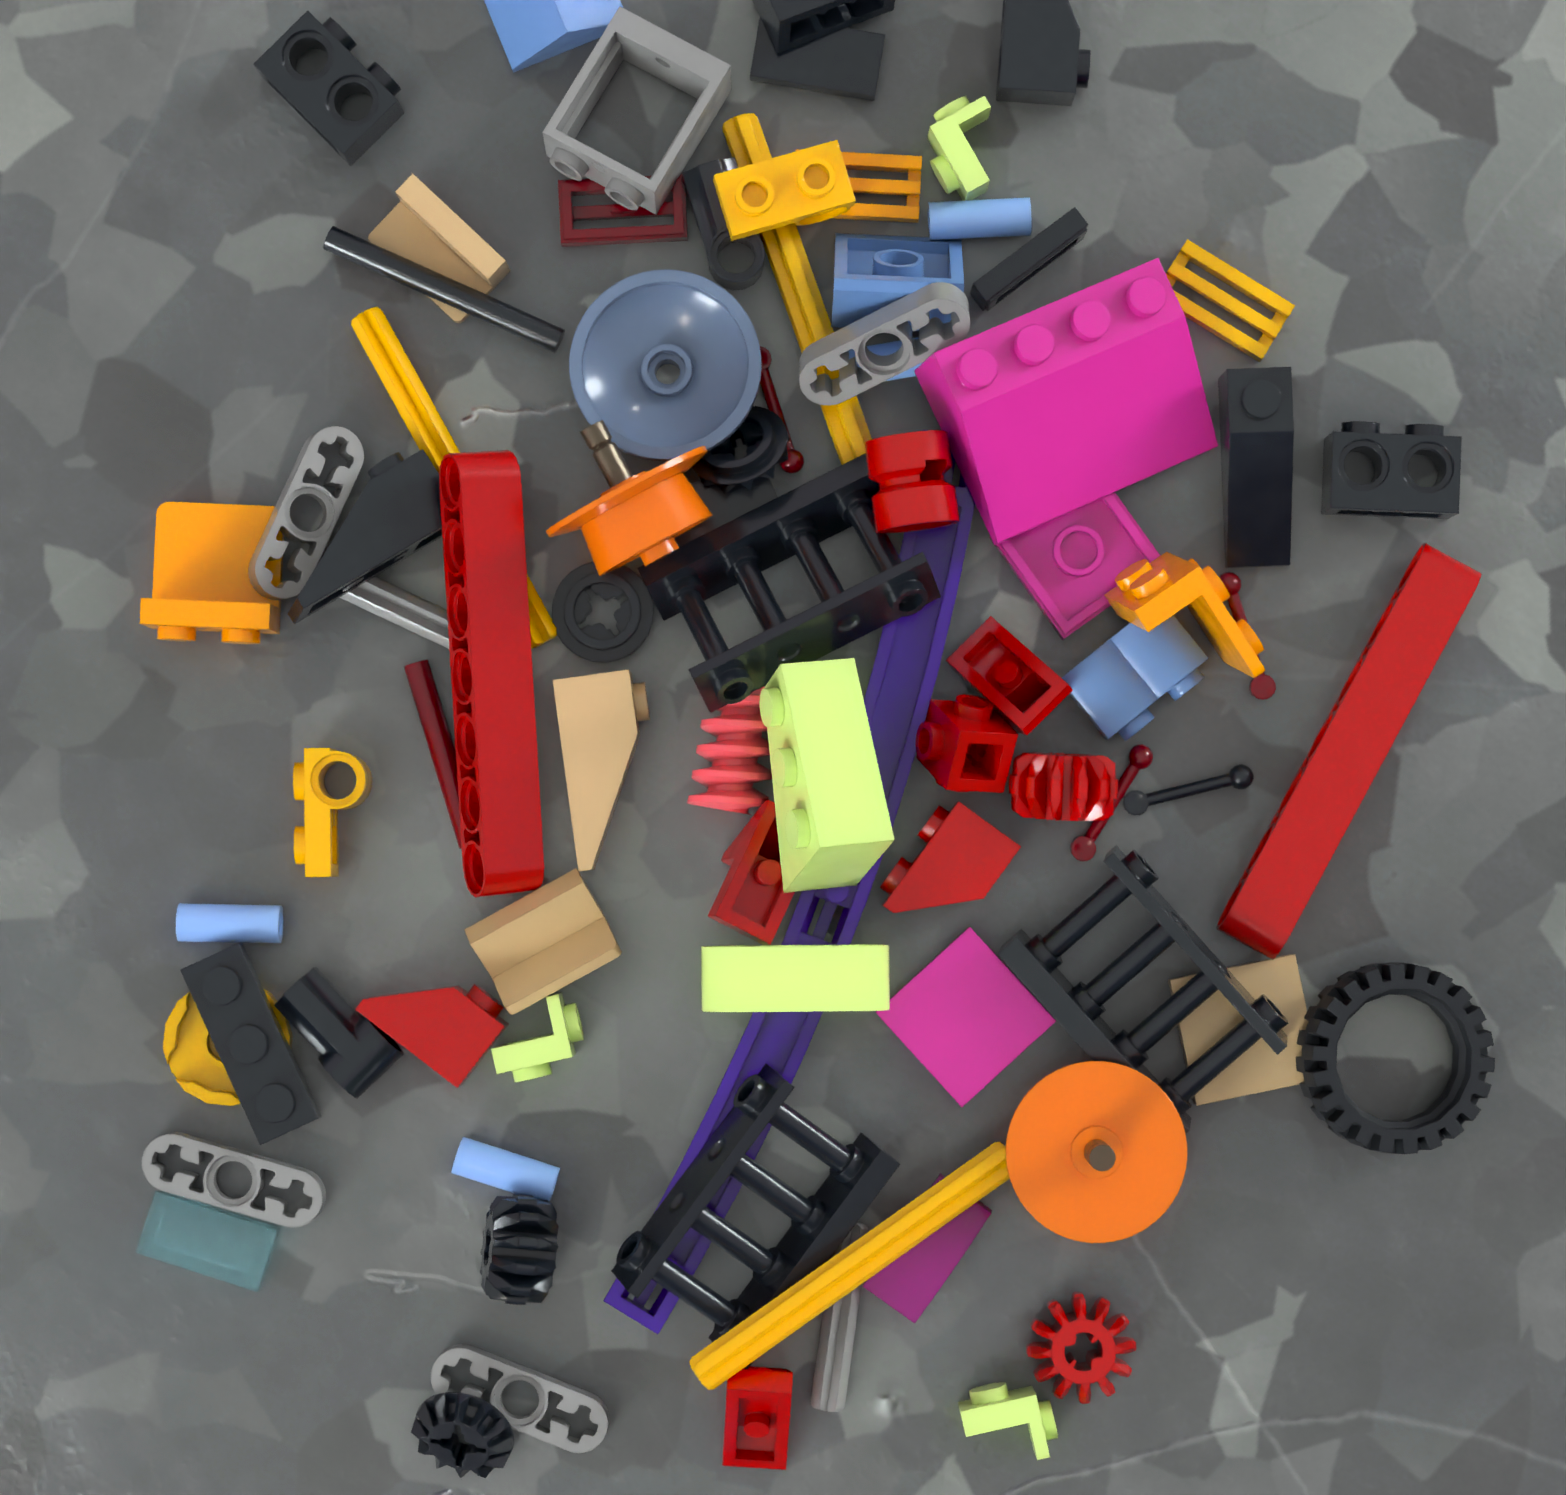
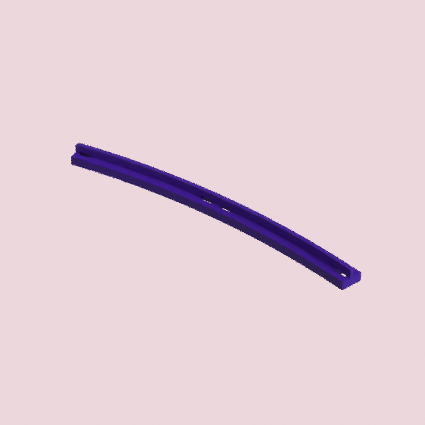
[603,430,975,1334]

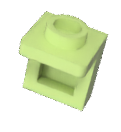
[927,96,991,200]
[491,992,584,1082]
[958,1382,1058,1460]

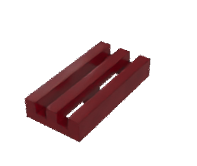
[558,174,688,247]

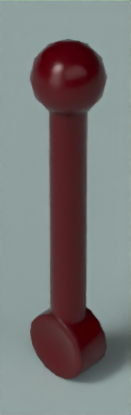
[760,346,804,474]
[1219,572,1276,700]
[1070,744,1153,861]

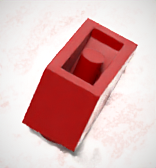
[355,984,509,1088]

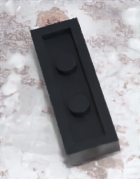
[180,942,322,1145]

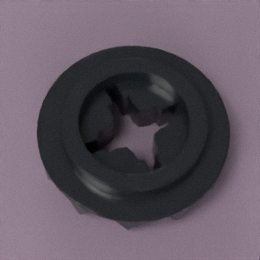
[692,406,790,494]
[552,562,654,663]
[411,1392,514,1478]

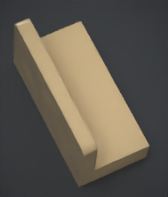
[368,173,510,323]
[464,868,622,1015]

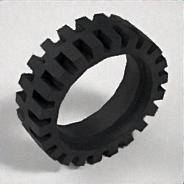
[1296,962,1495,1154]

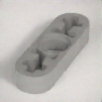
[799,282,970,406]
[248,426,364,600]
[142,1132,326,1228]
[431,1344,609,1453]

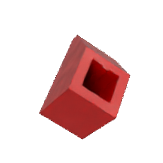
[879,801,1021,913]

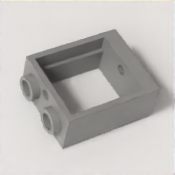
[542,6,732,215]

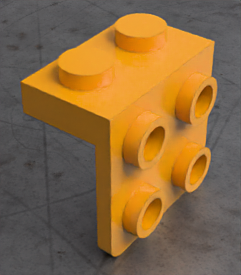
[139,502,284,644]
[1104,552,1265,678]

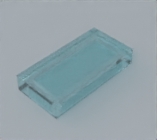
[135,1190,280,1292]

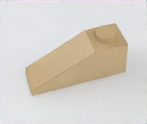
[553,670,650,871]

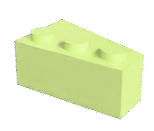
[759,658,894,893]

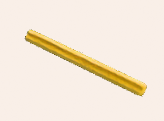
[722,113,872,465]
[351,307,557,649]
[689,1142,1010,1390]

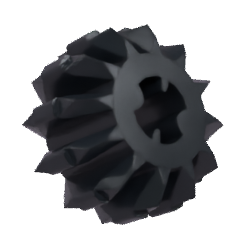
[480,1194,559,1305]

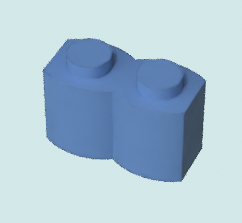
[1062,615,1208,741]

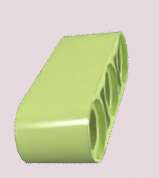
[701,944,890,1012]

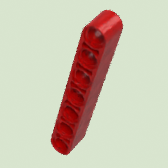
[439,450,544,898]
[1216,543,1482,960]

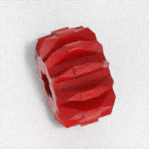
[1009,752,1118,821]
[1026,1292,1137,1404]

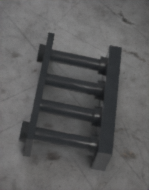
[637,453,941,713]
[998,845,1288,1134]
[611,1064,900,1369]

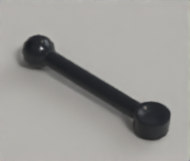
[1123,764,1254,816]

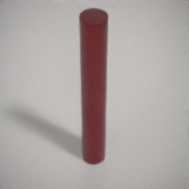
[404,659,462,849]

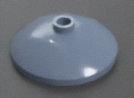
[569,269,762,461]

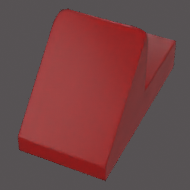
[946,616,1073,736]
[708,800,795,945]
[722,1366,793,1470]

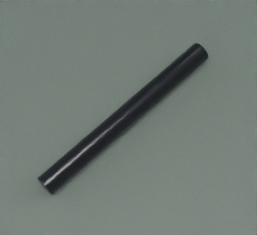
[323,226,565,353]

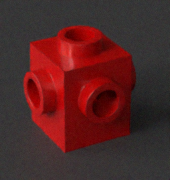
[915,694,1018,793]

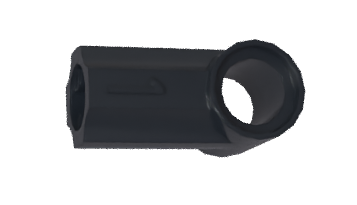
[682,157,765,290]
[274,967,404,1099]

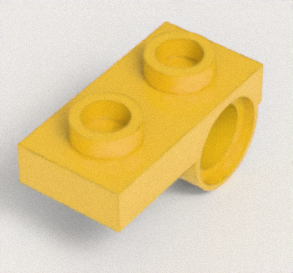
[713,140,856,241]
[293,748,373,877]

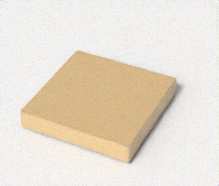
[1168,954,1309,1106]

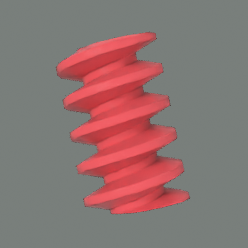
[687,686,772,815]

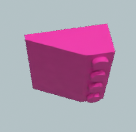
[914,258,1218,545]

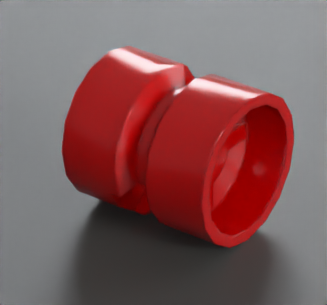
[864,430,959,534]

